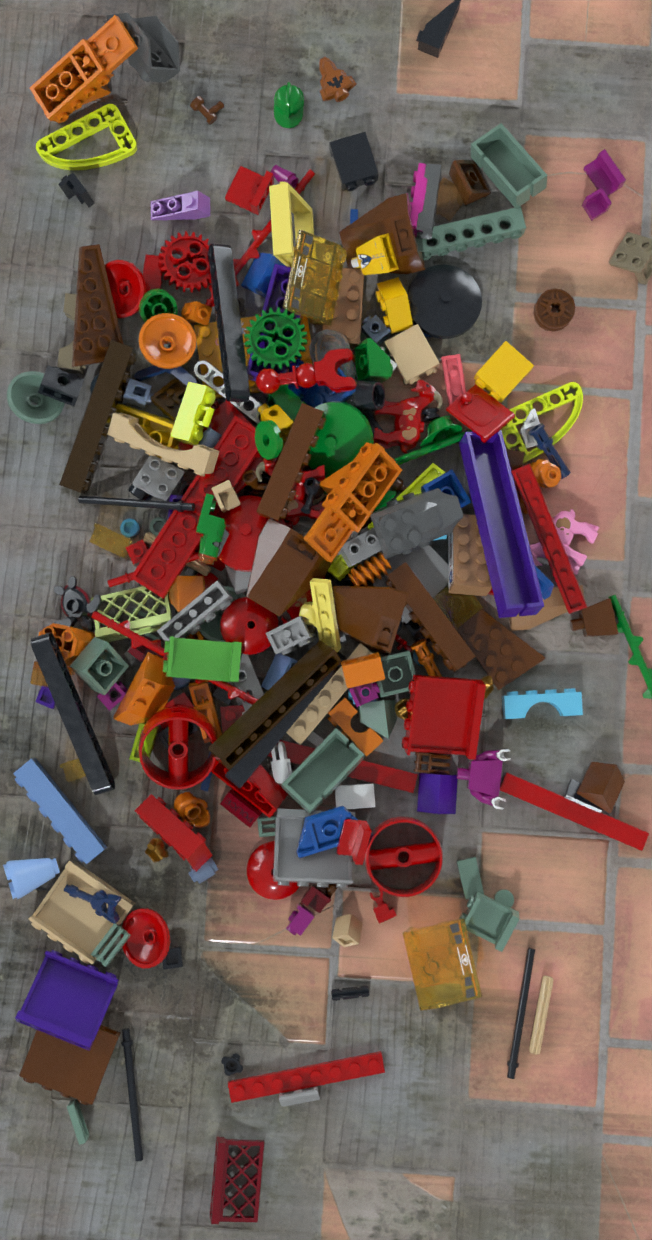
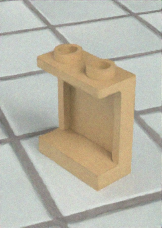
[384,324,440,385]

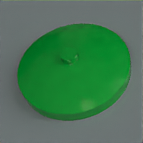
[308,401,374,478]

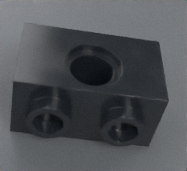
[38,365,84,407]

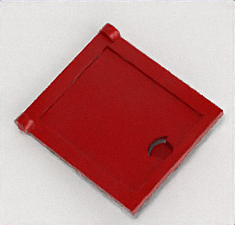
[446,384,515,443]

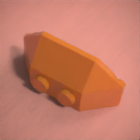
[113,652,175,726]

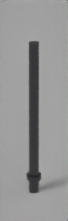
[78,496,195,512]
[507,948,536,1079]
[121,1028,143,1161]

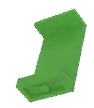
[162,636,242,682]

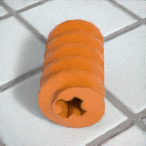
[348,552,392,587]

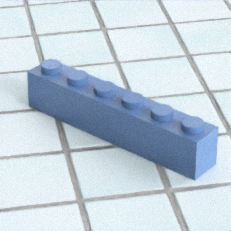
[13,758,108,864]

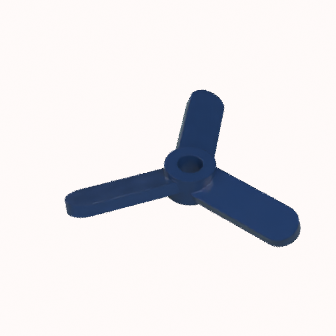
[134,345,198,386]

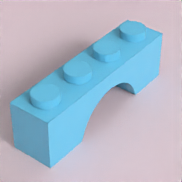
[502,688,583,719]

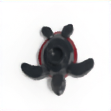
[54,576,102,631]

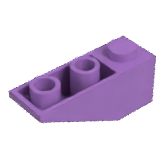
[151,191,210,220]

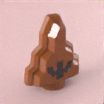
[319,57,357,102]

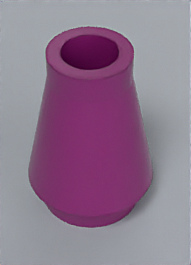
[271,165,299,189]

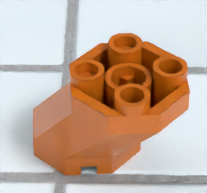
[38,623,95,666]

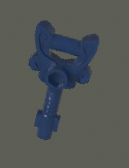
[64,884,122,924]

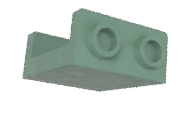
[458,892,520,952]

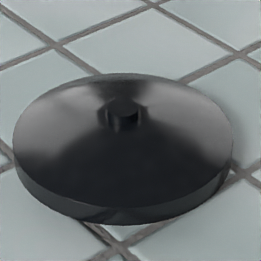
[407,264,482,339]

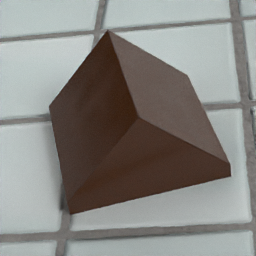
[449,160,491,206]
[576,762,625,813]

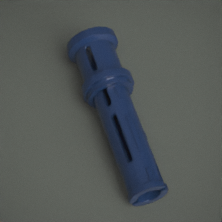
[529,423,571,479]

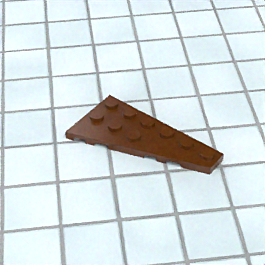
[72,244,123,368]
[434,586,546,690]

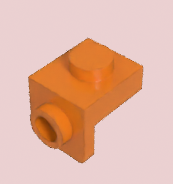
[181,301,212,326]

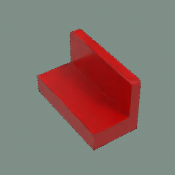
[336,819,372,865]

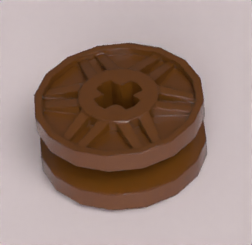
[533,288,576,332]

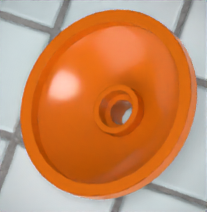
[139,313,196,369]

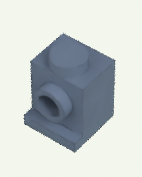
[361,315,391,346]
[123,379,153,409]

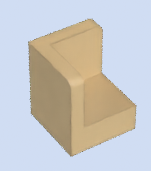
[211,480,240,513]
[332,914,363,947]

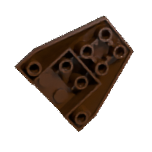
[339,193,425,274]
[246,519,334,616]
[332,586,409,656]

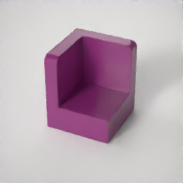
[582,188,612,221]

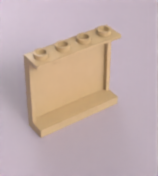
[28,859,135,964]

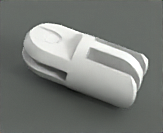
[271,741,292,783]

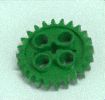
[244,307,307,371]

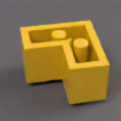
[375,277,413,334]

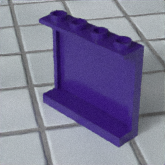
[15,950,119,1051]

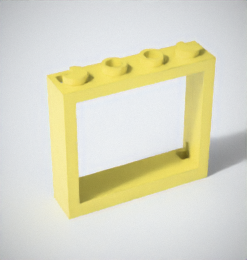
[269,182,317,275]

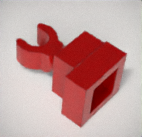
[370,889,397,924]

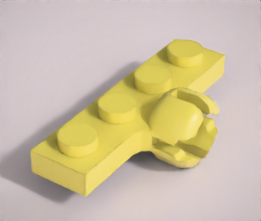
[299,578,341,652]

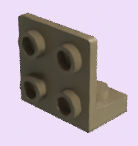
[609,232,652,285]

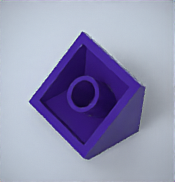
[417,773,458,814]

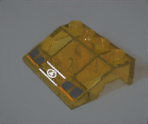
[283,230,346,325]
[402,918,482,1011]

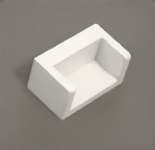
[335,783,375,809]

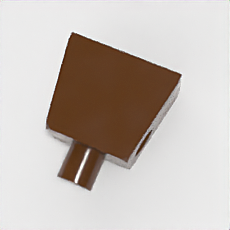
[570,599,618,637]

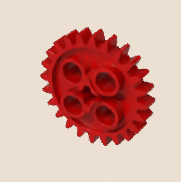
[158,231,212,293]

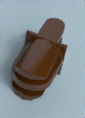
[413,752,451,775]

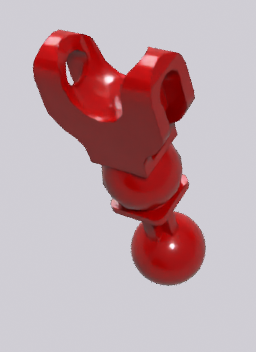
[256,349,356,394]

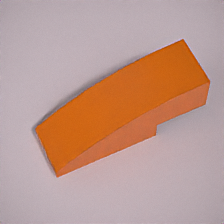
[189,680,222,743]

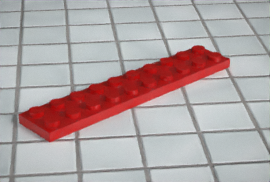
[130,416,258,599]

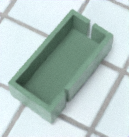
[471,123,547,209]
[282,728,365,815]

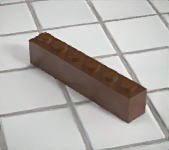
[256,403,326,523]
[385,562,476,672]

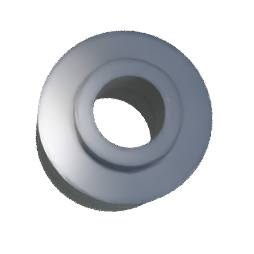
[188,857,219,884]

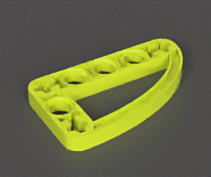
[36,104,137,170]
[500,382,583,465]

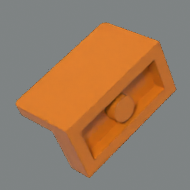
[341,652,385,688]

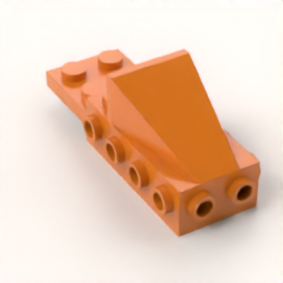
[30,15,138,123]
[303,442,402,563]

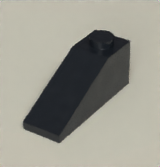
[416,0,461,58]

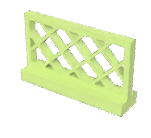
[91,586,172,642]

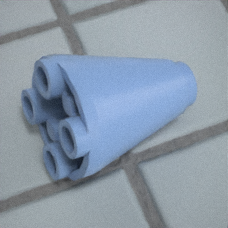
[3,858,60,899]

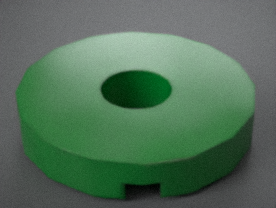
[255,420,283,460]

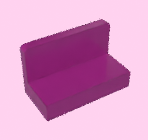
[584,149,626,196]

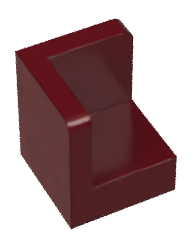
[301,884,331,913]

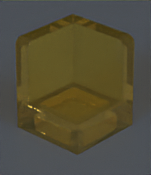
[59,759,86,782]

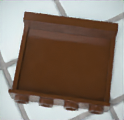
[19,1025,121,1105]

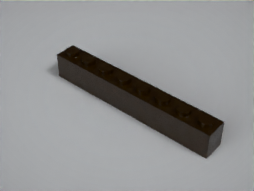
[59,340,137,494]
[208,640,342,771]

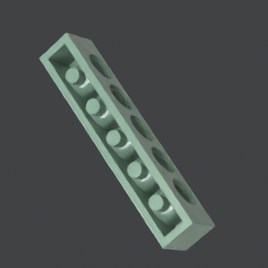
[415,206,526,260]

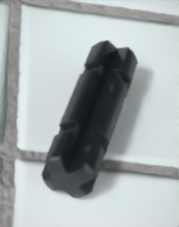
[331,985,370,1001]

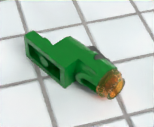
[195,493,229,565]

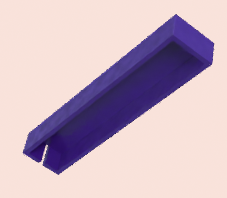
[459,430,544,618]

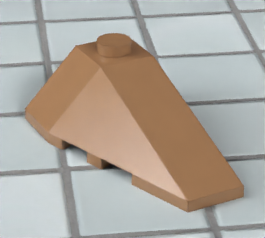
[509,585,584,631]

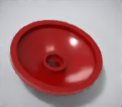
[105,260,146,318]
[220,597,278,655]
[247,841,300,900]
[121,908,170,968]

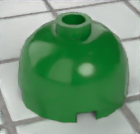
[139,288,178,322]

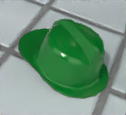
[274,82,304,128]
[420,415,462,448]

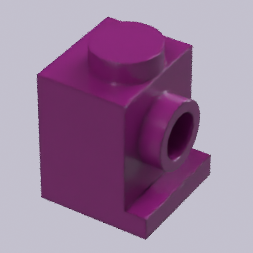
[97,681,128,711]
[349,682,380,707]
[286,902,315,936]

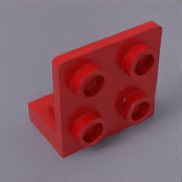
[225,166,274,215]

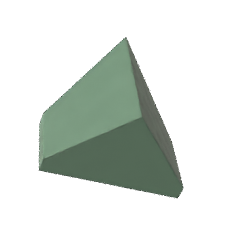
[358,700,397,739]

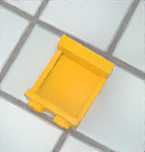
[474,341,534,403]

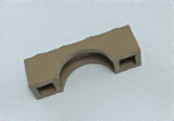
[57,293,87,374]

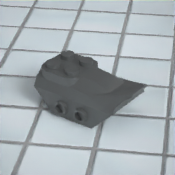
[103,13,180,83]
[370,488,464,559]

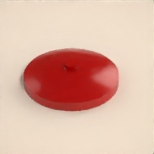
[217,496,286,572]

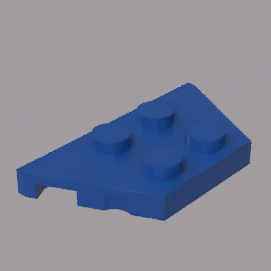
[297,806,358,858]

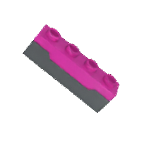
[410,163,441,239]

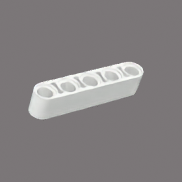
[194,360,263,424]

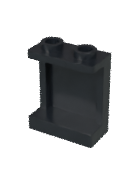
[329,132,379,191]

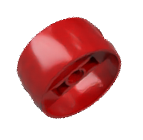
[138,705,217,790]
[364,816,443,897]

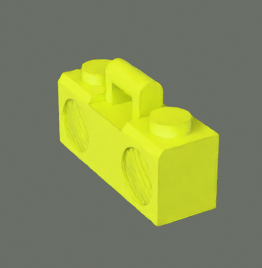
[170,382,216,445]

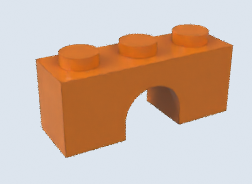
[327,698,383,757]

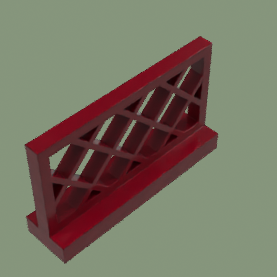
[209,1137,264,1224]

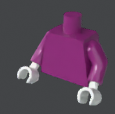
[457,749,511,810]

